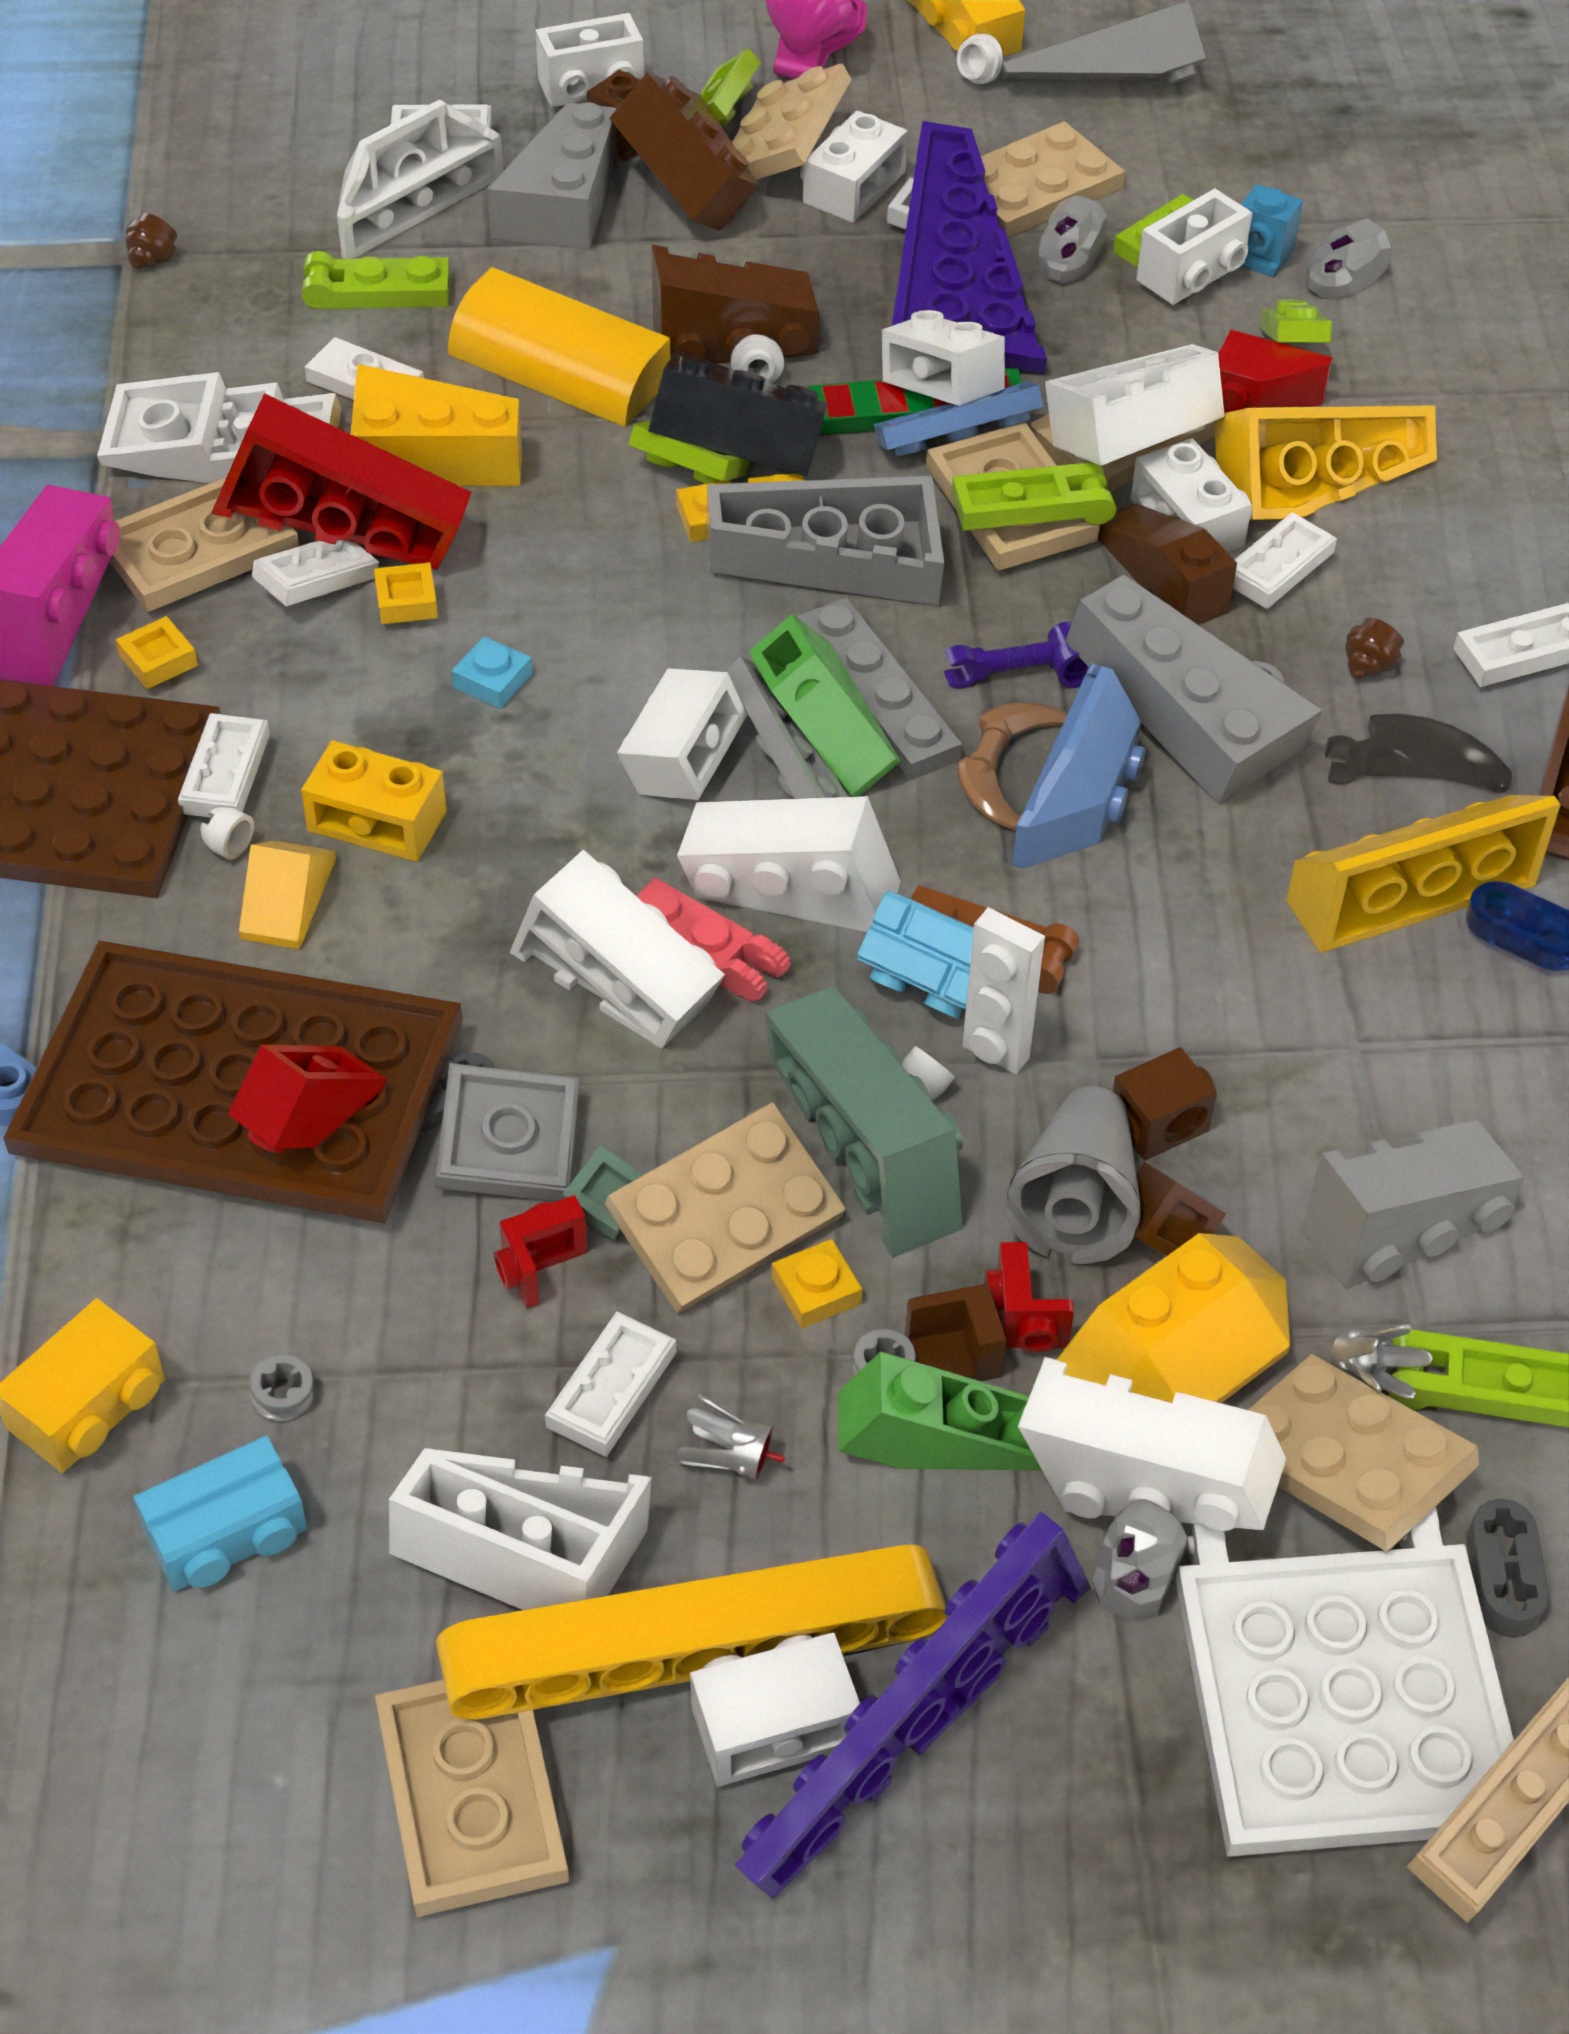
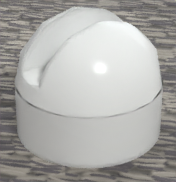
[200,806,254,860]
[901,1046,955,1100]

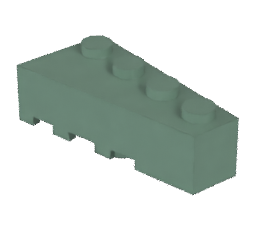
[765,986,963,1258]

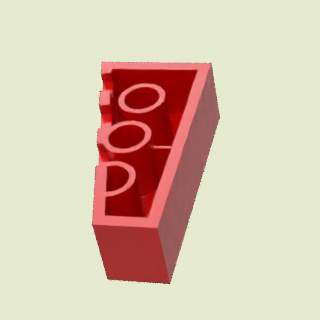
[211,393,472,570]

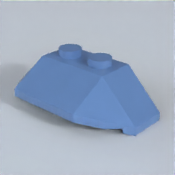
[1012,663,1146,869]

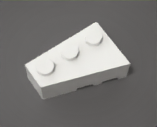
[1045,344,1225,466]
[677,796,901,932]
[510,849,725,1049]
[1018,1357,1286,1531]
[389,1448,652,1610]

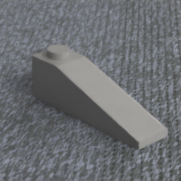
[1000,1,1206,84]

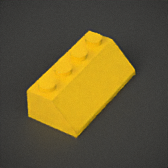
[1286,795,1561,953]

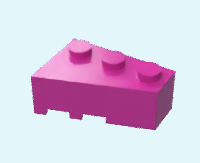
[0,484,120,686]

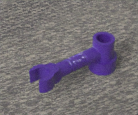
[944,621,1088,689]

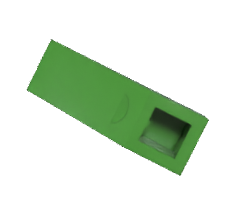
[749,614,901,797]
[838,1351,1042,1470]

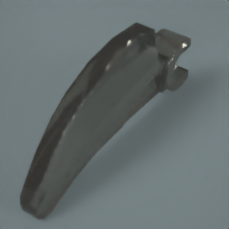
[1324,714,1512,793]

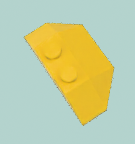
[1057,1233,1290,1403]

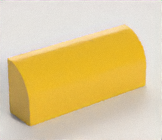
[448,267,670,428]

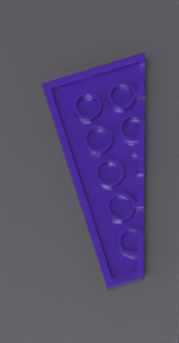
[735,1511,1091,1899]

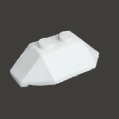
[337,99,504,259]

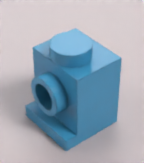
[1240,184,1303,278]

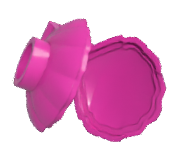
[765,0,867,80]

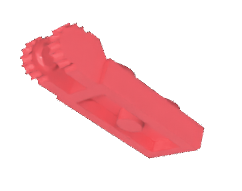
[637,877,791,1002]

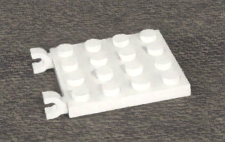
[1175,1507,1514,1857]

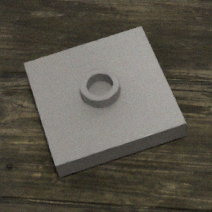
[435,1063,579,1201]

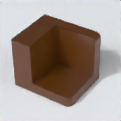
[1134,1161,1226,1256]
[905,1283,1007,1381]

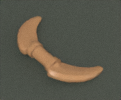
[957,702,1068,831]

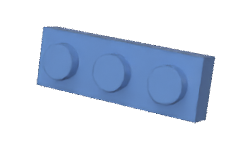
[873,382,1044,456]

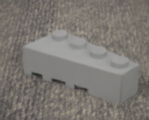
[706,475,944,607]
[1065,574,1322,804]

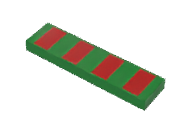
[808,368,1022,435]

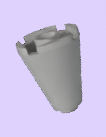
[1006,1086,1141,1265]

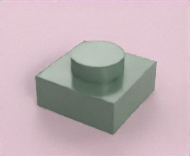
[560,1145,644,1241]

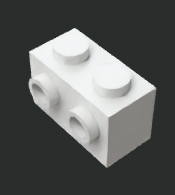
[535,13,644,107]
[800,110,908,223]
[1136,188,1252,305]
[882,310,1005,406]
[1131,438,1252,552]
[617,668,748,800]
[690,1632,860,1787]

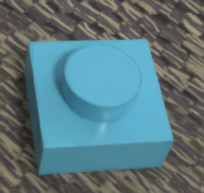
[451,636,533,709]

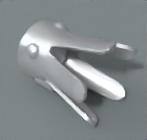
[1331,1325,1433,1398]
[675,1393,785,1480]

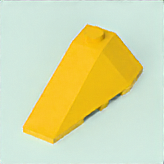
[1214,405,1437,521]

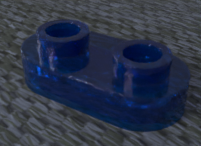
[1466,881,1569,971]

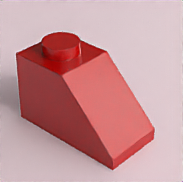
[1218,329,1333,413]
[228,1045,387,1153]

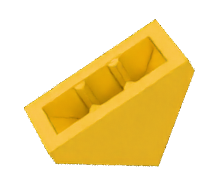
[239,841,336,950]

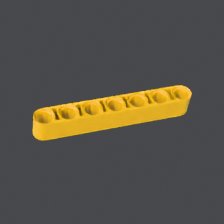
[435,1544,948,1720]

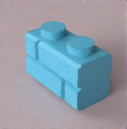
[857,890,974,1019]
[132,1435,308,1592]

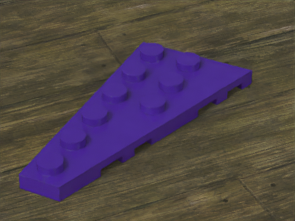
[891,121,1047,374]

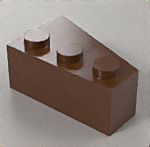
[609,72,758,231]
[651,244,819,364]

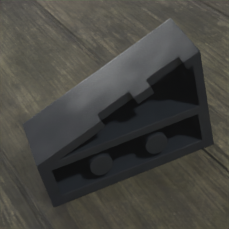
[648,350,828,477]

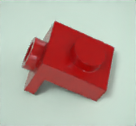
[493,1195,587,1309]
[984,1242,1074,1352]

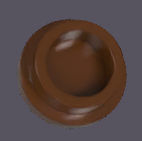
[125,213,177,268]
[1345,618,1404,679]

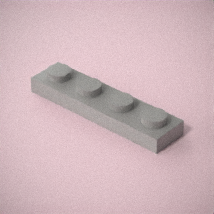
[797,598,962,780]
[725,656,847,799]

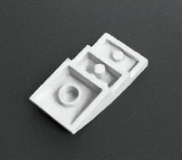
[97,372,342,483]

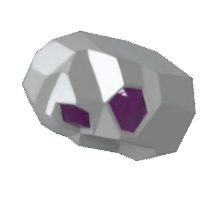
[1039,195,1108,284]
[1306,218,1391,299]
[1092,1501,1187,1622]

